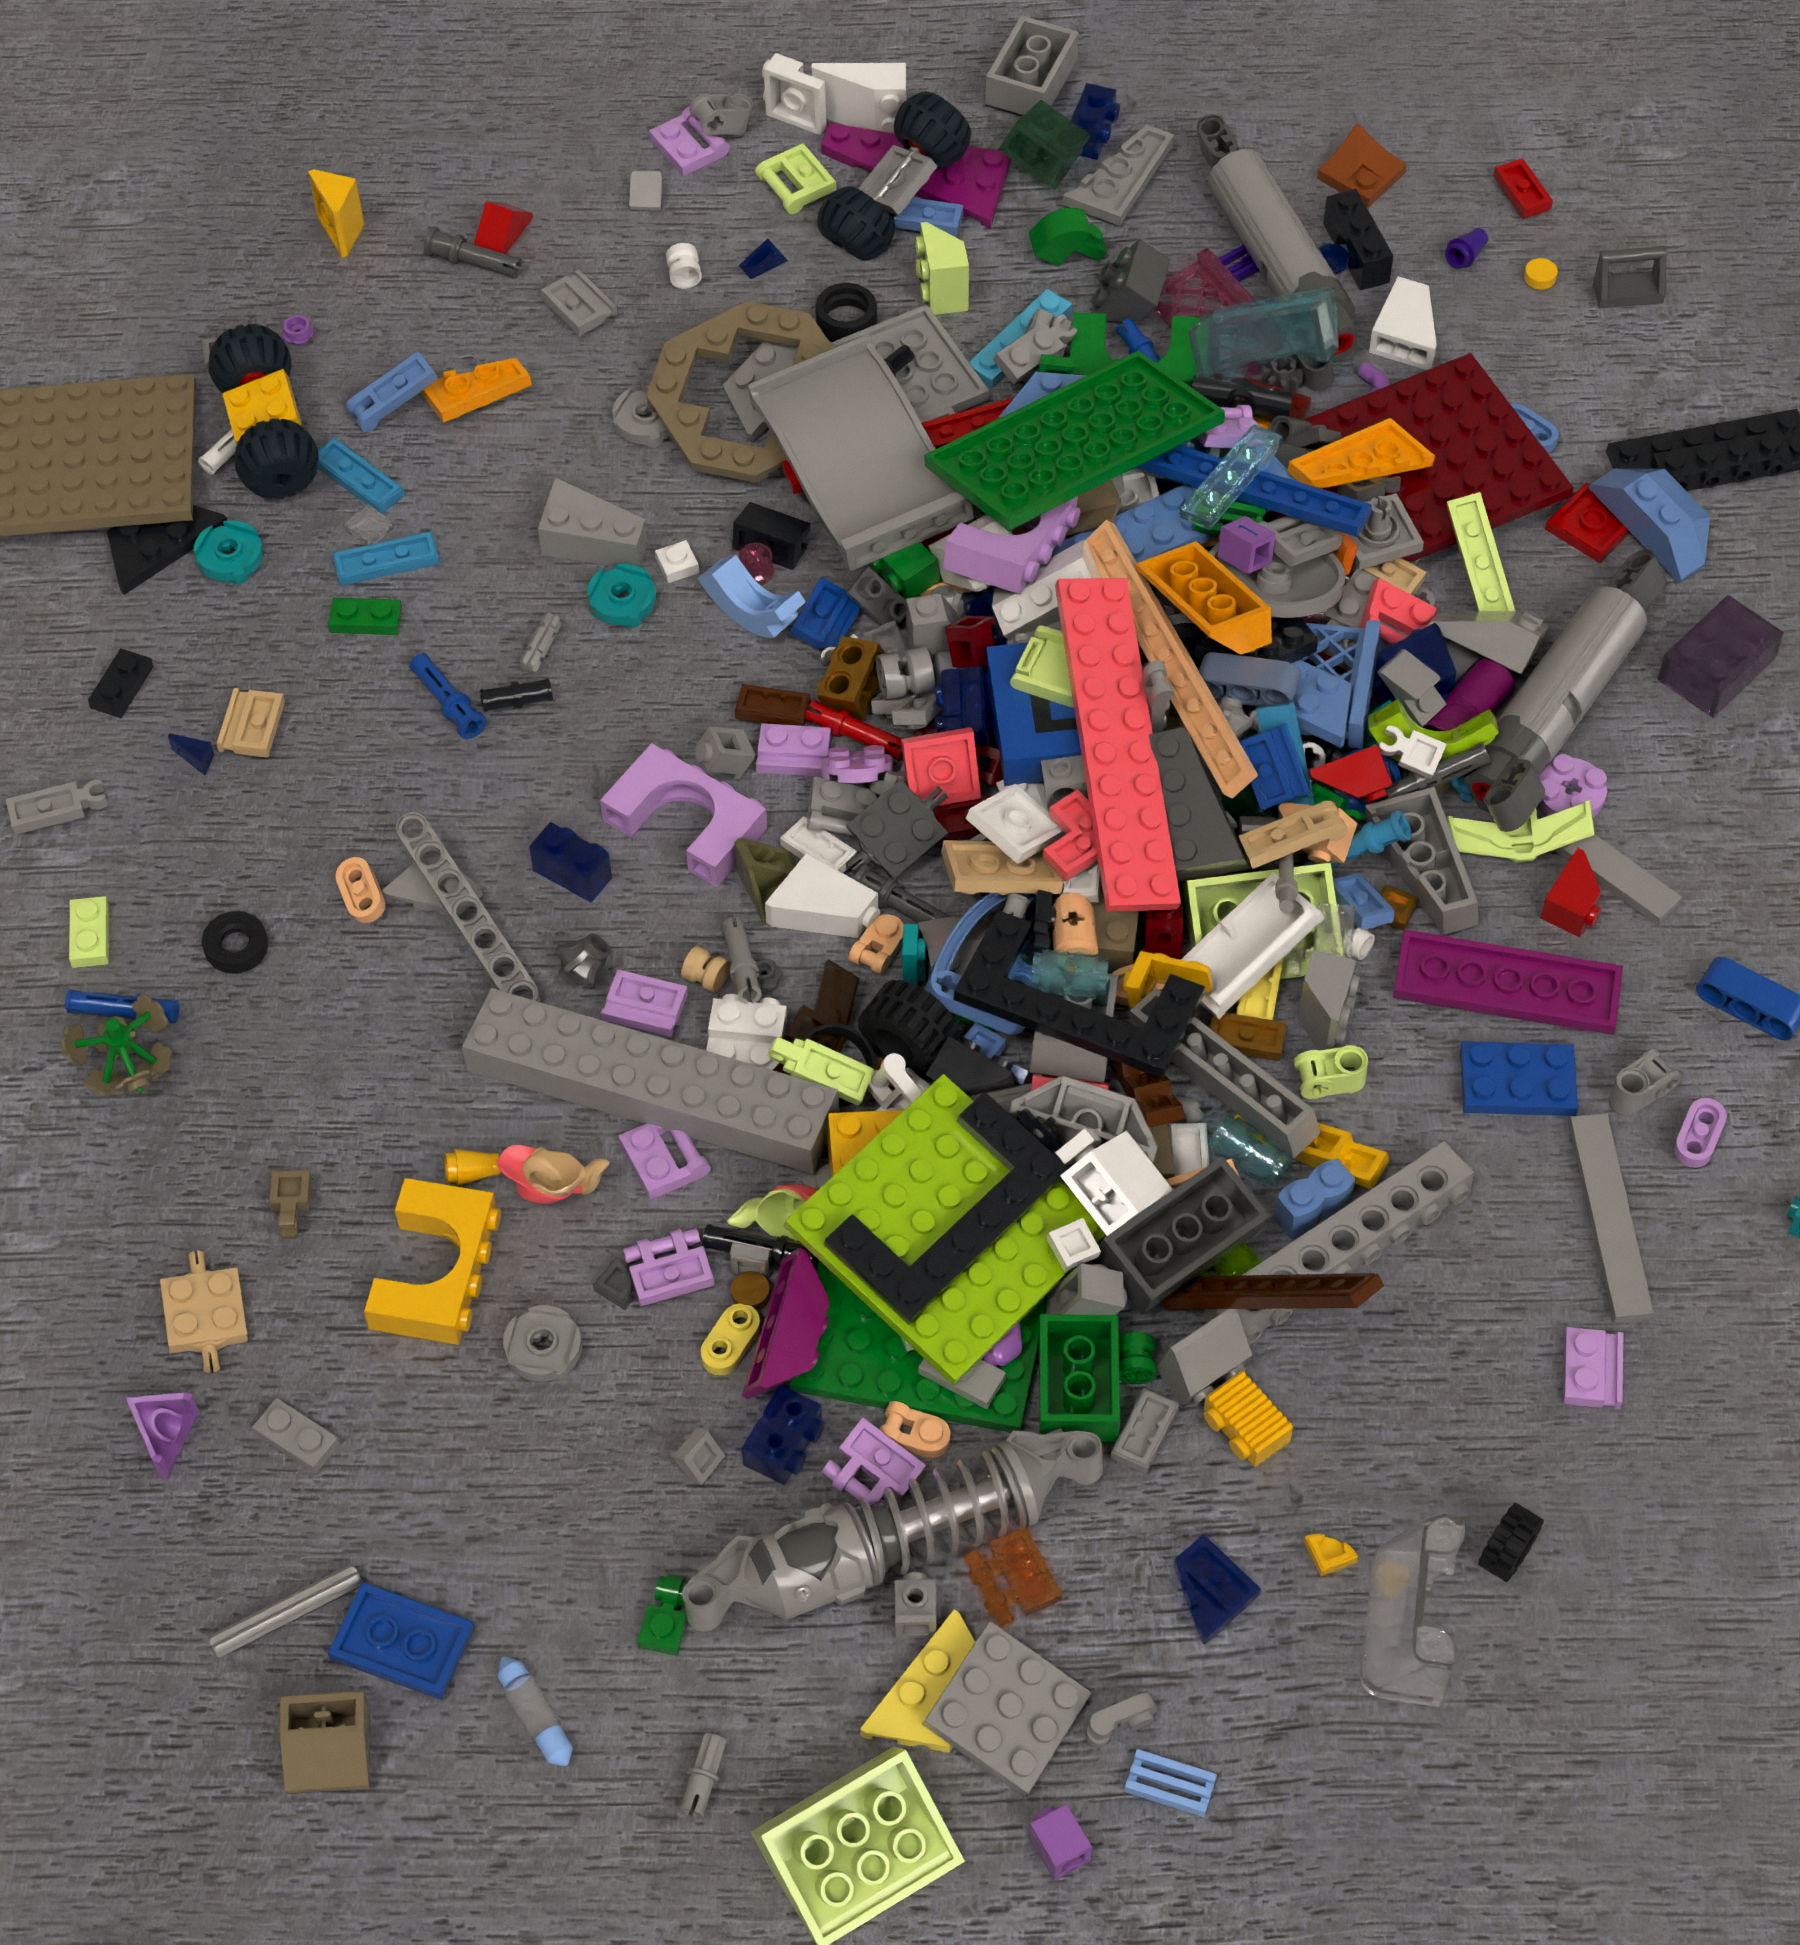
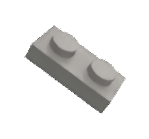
[252,1398,340,1474]

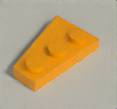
[420,358,532,423]

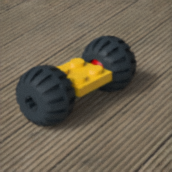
[208,324,319,499]

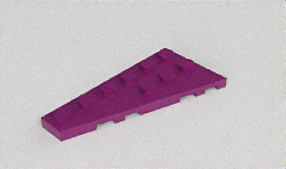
[821,123,1012,229]

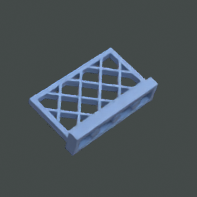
[1299,620,1381,748]

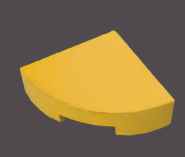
[1304,1534,1358,1576]

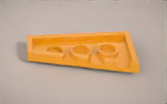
[1287,418,1435,489]

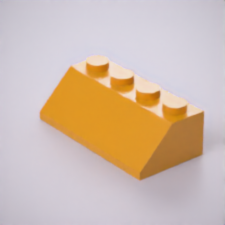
[1136,541,1272,655]

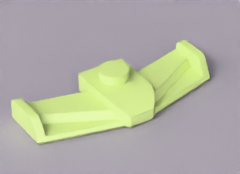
[1446,800,1595,863]

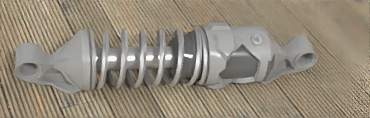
[682,1428,1104,1632]

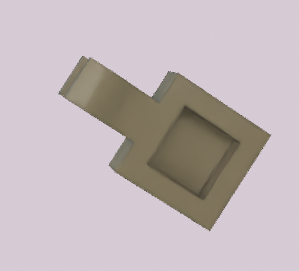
[269,1170,312,1238]

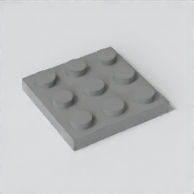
[922,1621,1092,1797]

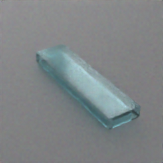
[1180,424,1283,530]

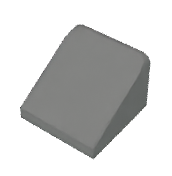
[629,170,664,211]

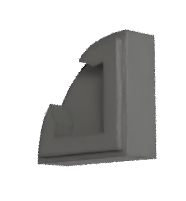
[593,1257,633,1310]

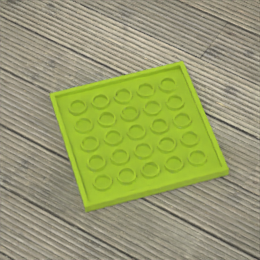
[783,1074,1107,1386]

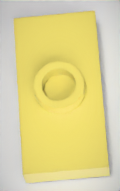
[1236,958,1283,1020]

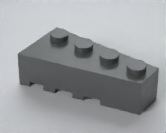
[1149,727,1251,883]

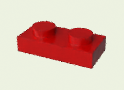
[1493,158,1553,219]

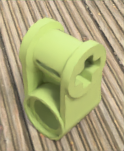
[1294,1045,1368,1099]

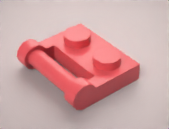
[1360,578,1437,661]

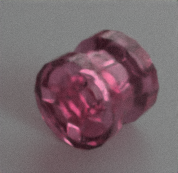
[739,543,773,585]

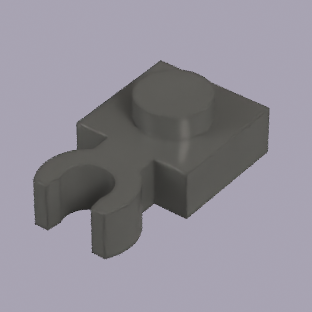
[1337,475,1401,502]

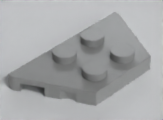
[722,340,798,443]

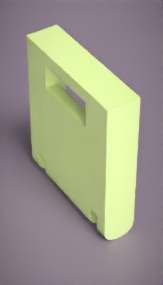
[1010,625,1074,708]

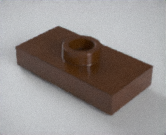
[735,684,811,726]

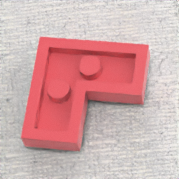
[1043,789,1098,881]

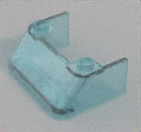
[1188,287,1339,378]

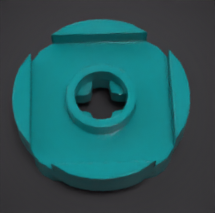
[194,520,264,584]
[587,563,657,628]

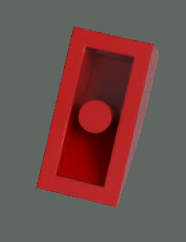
[1308,744,1393,803]
[1540,847,1602,937]

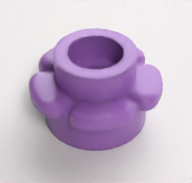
[282,315,314,345]

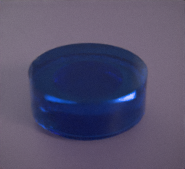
[1319,243,1348,275]

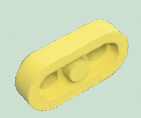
[701,1303,760,1375]

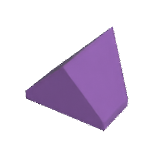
[125,1392,199,1480]

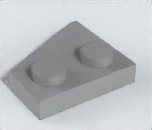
[382,850,483,917]

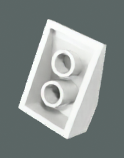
[811,63,906,133]

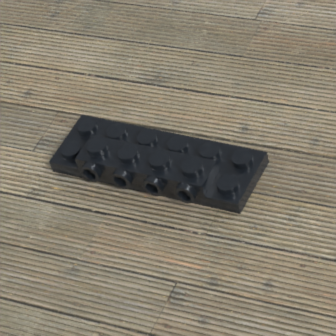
[1606,409,1800,491]

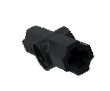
[1190,375,1292,420]

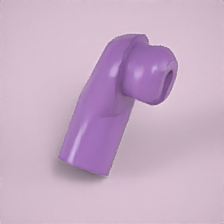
[1358,362,1391,394]
[983,1322,1022,1367]

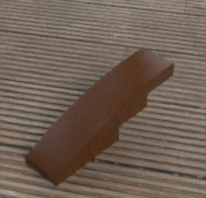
[1108,1058,1185,1128]

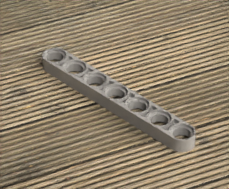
[396,812,540,1002]

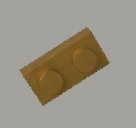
[1210,1012,1286,1061]

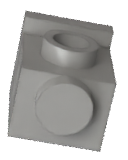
[695,727,756,779]
[895,1572,936,1638]

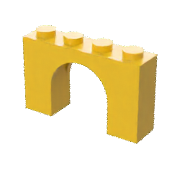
[364,1178,501,1345]

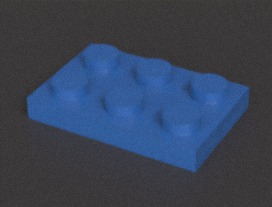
[1460,1041,1578,1116]
[327,1582,475,1700]

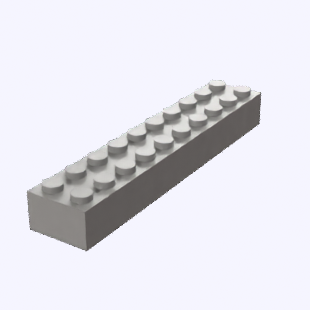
[462,988,840,1174]

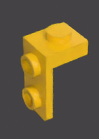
[1123,951,1214,1008]

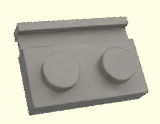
[541,269,617,336]

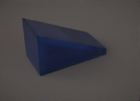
[739,238,788,279]
[168,733,214,775]

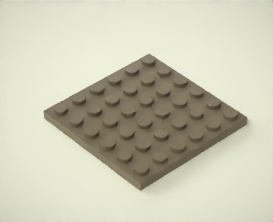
[0,374,196,536]

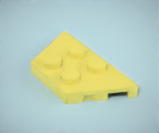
[860,1609,975,1753]

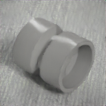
[876,646,935,700]

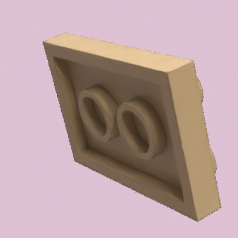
[941,840,1064,895]

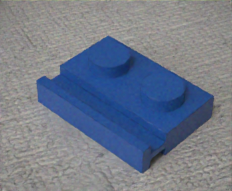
[789,577,861,650]
[1239,723,1311,810]

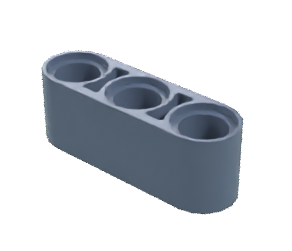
[1198,652,1301,707]

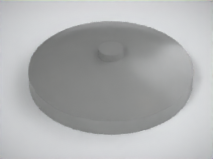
[1209,543,1346,618]

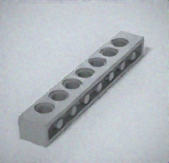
[1203,1141,1474,1345]

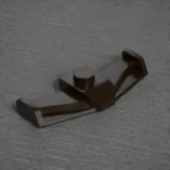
[773,959,860,1076]

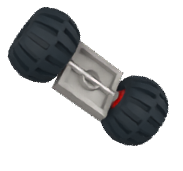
[817,91,971,261]

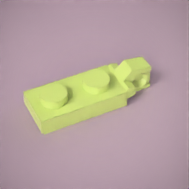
[767,1037,874,1106]

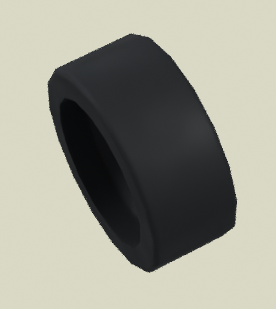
[815,282,877,342]

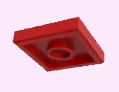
[1545,483,1631,563]

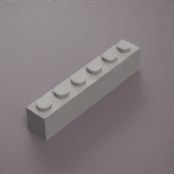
[1130,987,1321,1158]

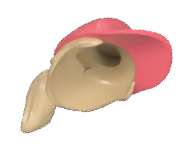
[497,1145,609,1205]

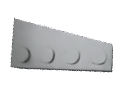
[1365,787,1478,935]

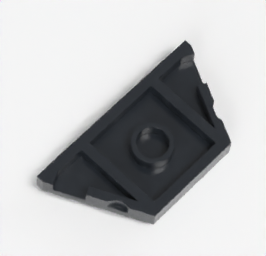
[107,505,227,595]
[1194,617,1318,664]

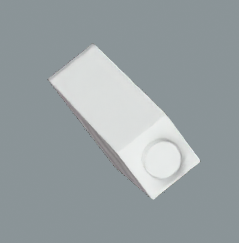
[1369,276,1437,370]
[765,853,880,938]

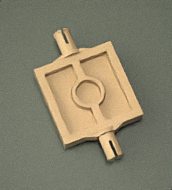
[160,1250,248,1373]

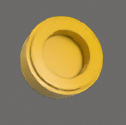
[1524,258,1558,290]

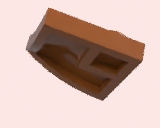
[1317,123,1407,208]

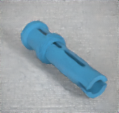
[1303,810,1412,868]

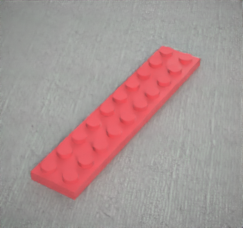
[1055,578,1181,912]

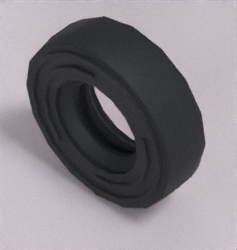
[202,911,269,974]

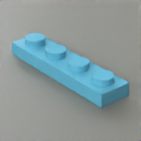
[969,289,1073,389]

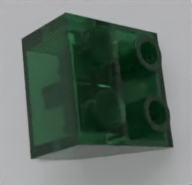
[998,100,1092,189]

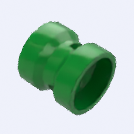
[1119,1332,1157,1384]

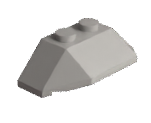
[1009,1076,1158,1163]

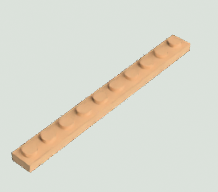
[1085,520,1258,799]

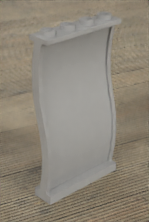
[747,334,974,572]

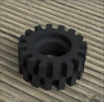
[1478,1503,1544,1582]

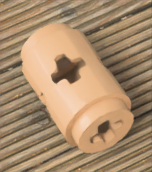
[1052,893,1098,972]

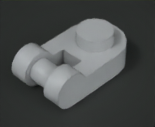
[1086,1692,1157,1748]

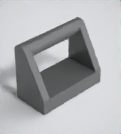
[1593,246,1667,309]

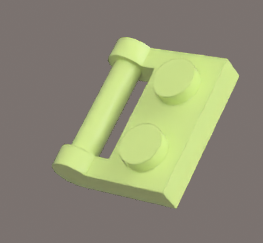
[755,143,836,215]

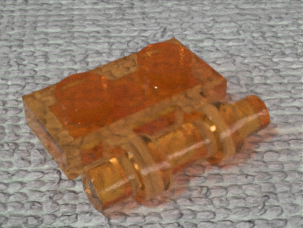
[965,1527,1062,1628]

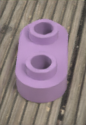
[1674,1098,1727,1168]

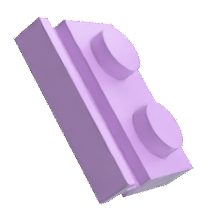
[756,723,831,777]
[601,969,688,1038]
[1563,1327,1624,1410]

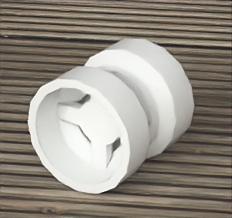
[666,243,702,289]

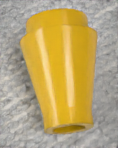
[444,1149,500,1186]

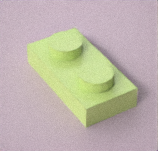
[69,896,109,968]

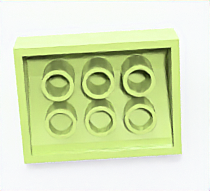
[1181,863,1344,980]
[750,1746,965,1945]

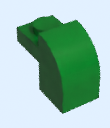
[1028,208,1107,266]

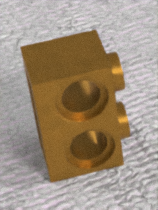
[817,636,885,720]

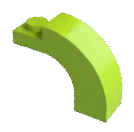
[1368,699,1499,762]

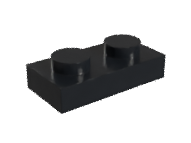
[88,648,154,718]

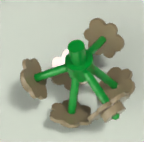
[61,994,172,1096]

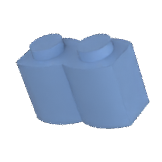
[1274,1159,1355,1239]

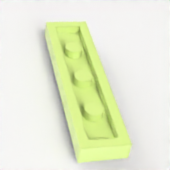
[1446,492,1515,611]

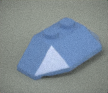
[1588,468,1710,583]

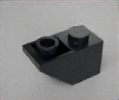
[926,1036,1019,1096]

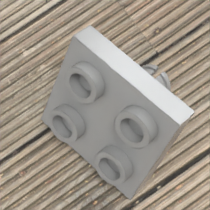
[1350,493,1424,570]

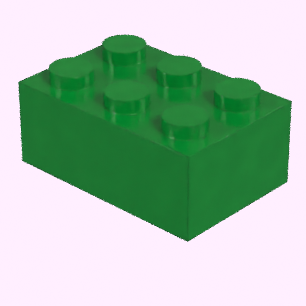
[1039,1314,1120,1442]

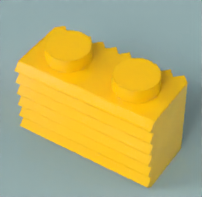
[1203,1370,1293,1467]

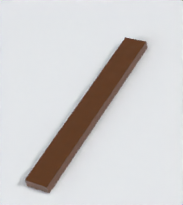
[1161,1273,1384,1309]

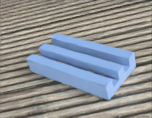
[1124,1749,1217,1817]

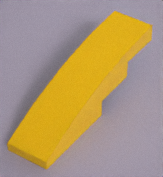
[1232,1114,1390,1189]

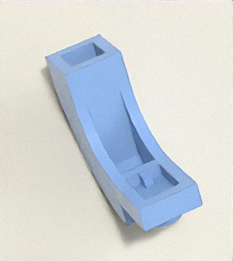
[697,554,806,638]

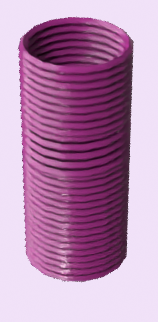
[1423,658,1514,731]

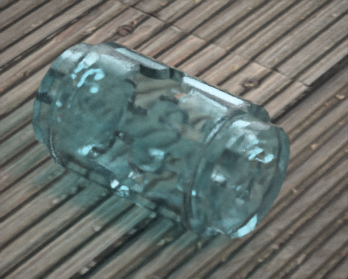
[1031,949,1109,999]
[1209,1115,1293,1187]

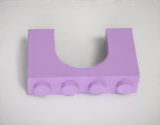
[943,496,1080,594]
[600,743,767,887]

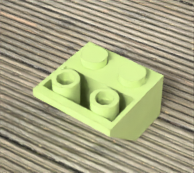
[915,222,969,315]

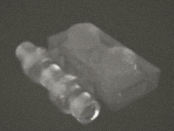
[1284,903,1355,976]

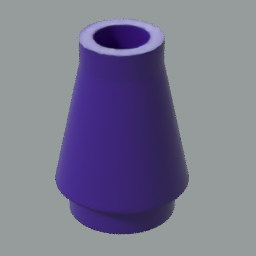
[1445,228,1488,269]

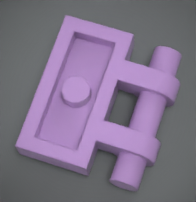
[623,1228,715,1307]
[821,1418,926,1506]

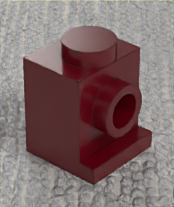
[945,615,995,672]
[1143,904,1183,960]

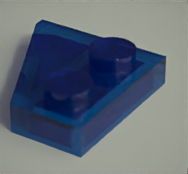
[1174,1534,1261,1645]

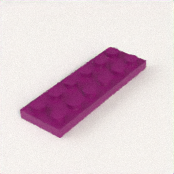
[1393,930,1623,1035]

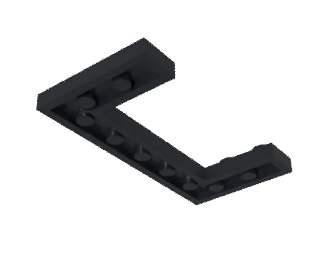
[953,910,1205,1079]
[824,1091,1069,1325]

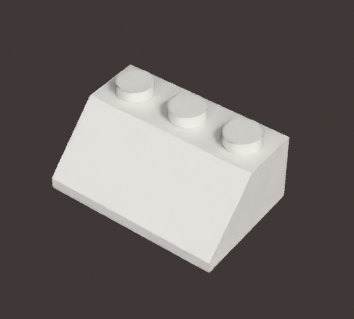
[992,540,1101,640]

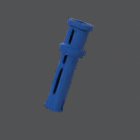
[409,653,487,739]

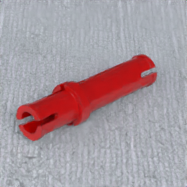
[805,700,903,761]

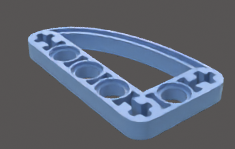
[925,893,1060,1035]

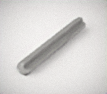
[209,1564,362,1657]

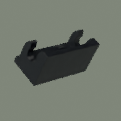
[732,502,811,570]

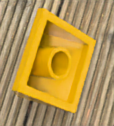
[308,169,364,258]

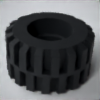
[857,980,960,1078]

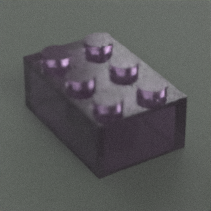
[1657,595,1784,718]

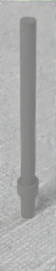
[1275,813,1298,913]

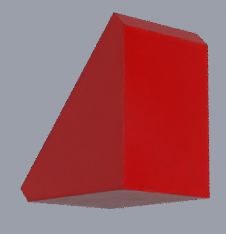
[474,201,533,254]

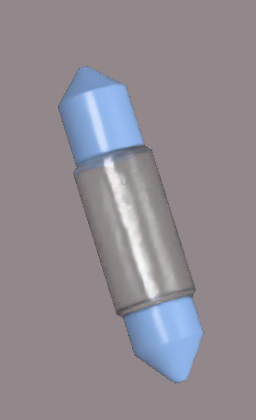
[497,1656,573,1766]

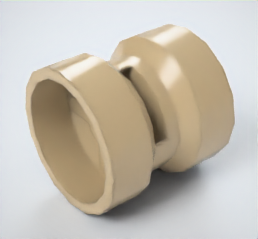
[681,945,731,994]

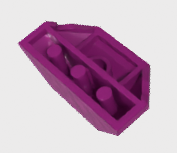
[742,1248,830,1399]

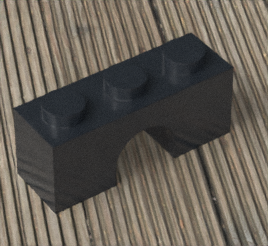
[1323,189,1394,290]

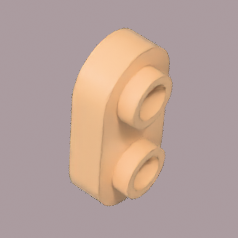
[335,857,385,923]

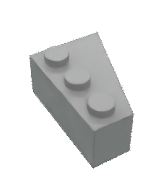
[538,478,648,567]

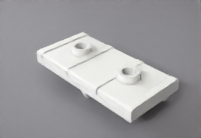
[1181,872,1325,1020]

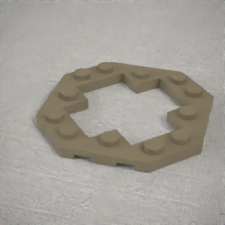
[646,301,834,483]

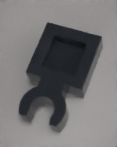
[1026,890,1056,960]

